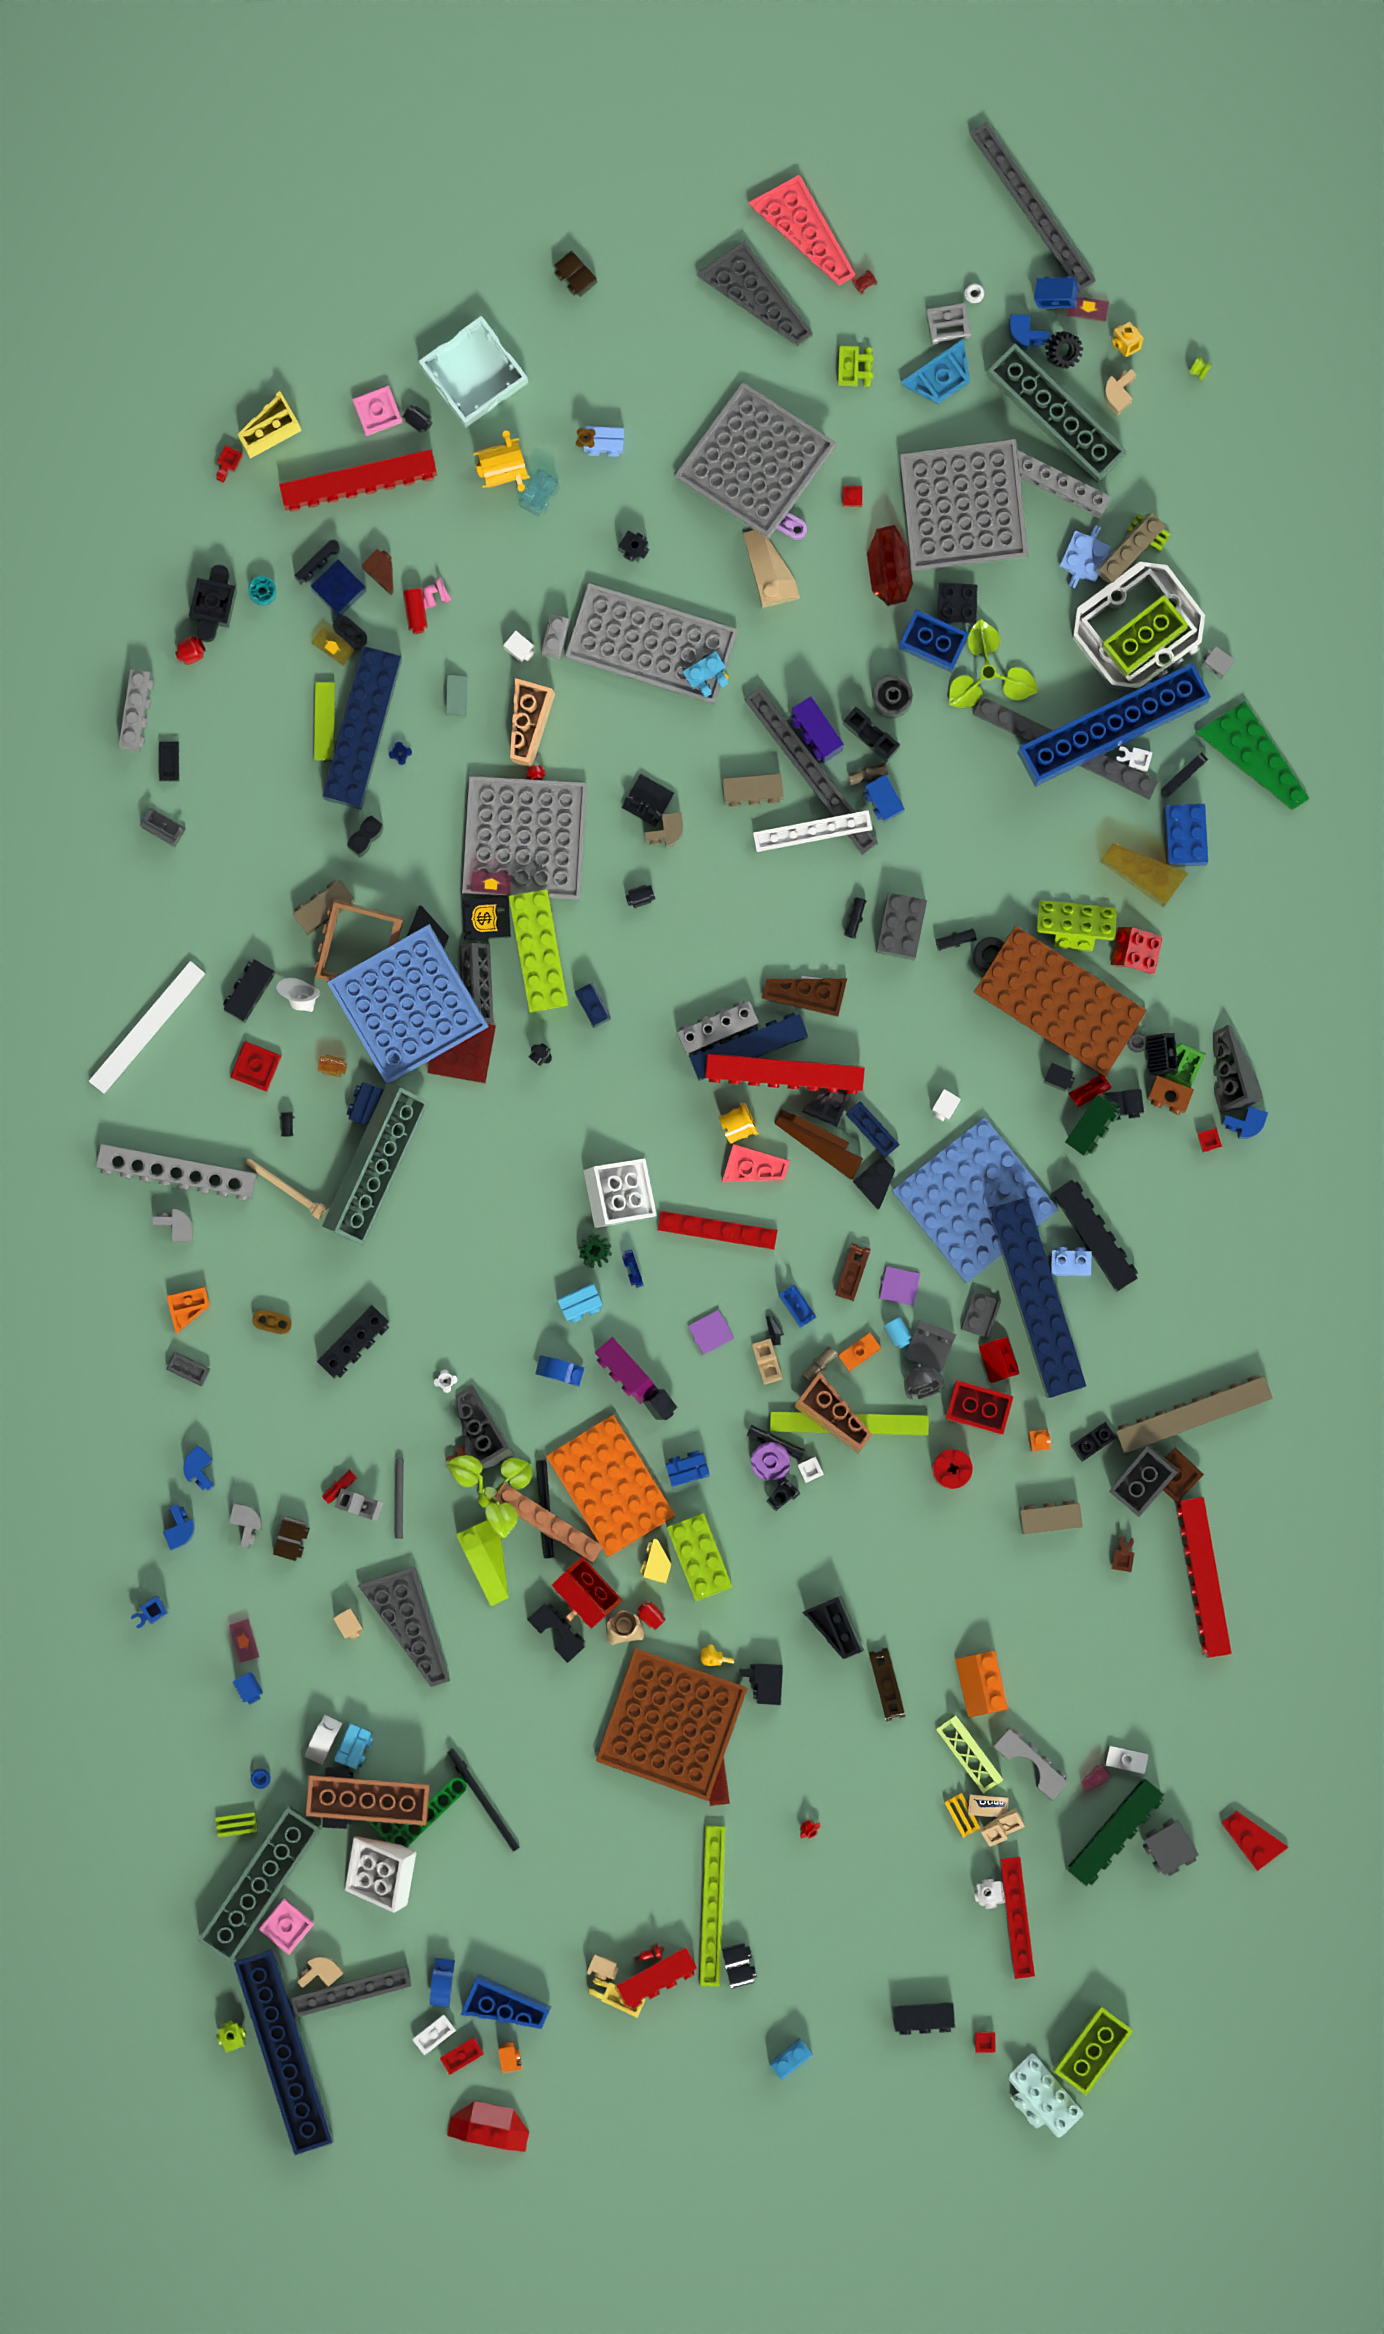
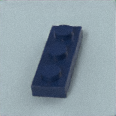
[845,1101,900,1158]

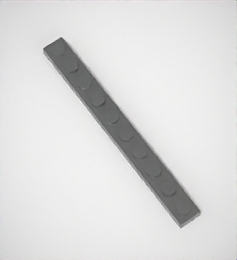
[970,122,1096,293]
[744,688,878,855]
[973,696,1159,800]

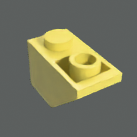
[641,1539,671,1584]

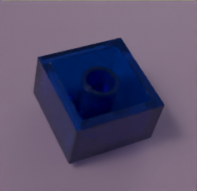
[310,559,367,617]

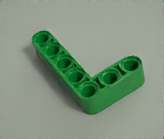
[368,1777,467,1848]

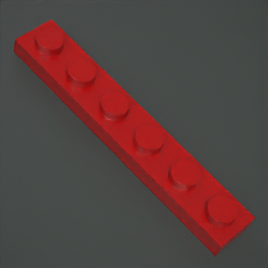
[658,1211,778,1250]
[1000,1856,1035,1979]

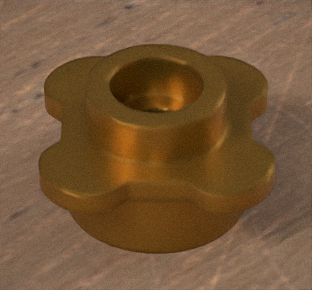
[576,428,596,448]

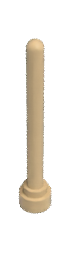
[245,1159,328,1220]

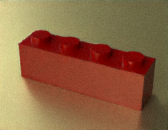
[615,1947,697,2010]

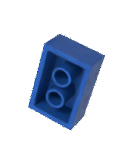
[899,610,969,673]
[1164,804,1208,867]

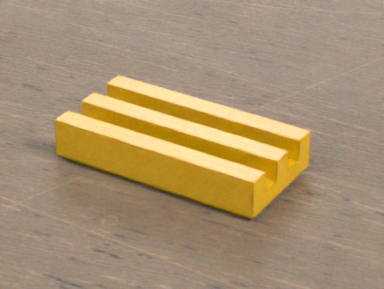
[944,1793,980,1838]

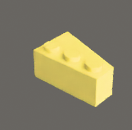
[238,391,301,459]

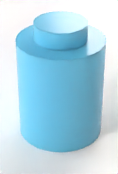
[883,1317,912,1349]

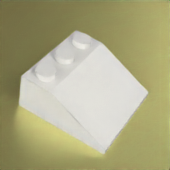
[583,1158,657,1228]
[345,1836,416,1913]

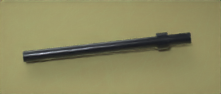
[447,1748,520,1852]

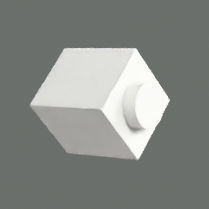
[503,631,535,663]
[932,1089,961,1122]

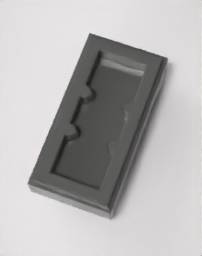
[166,1352,211,1387]

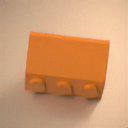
[955,1651,1008,1717]

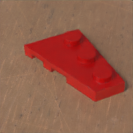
[1221,1811,1289,1871]

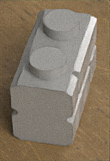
[541,614,570,660]

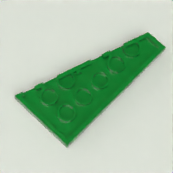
[1195,701,1309,810]

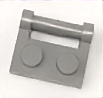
[926,303,971,345]

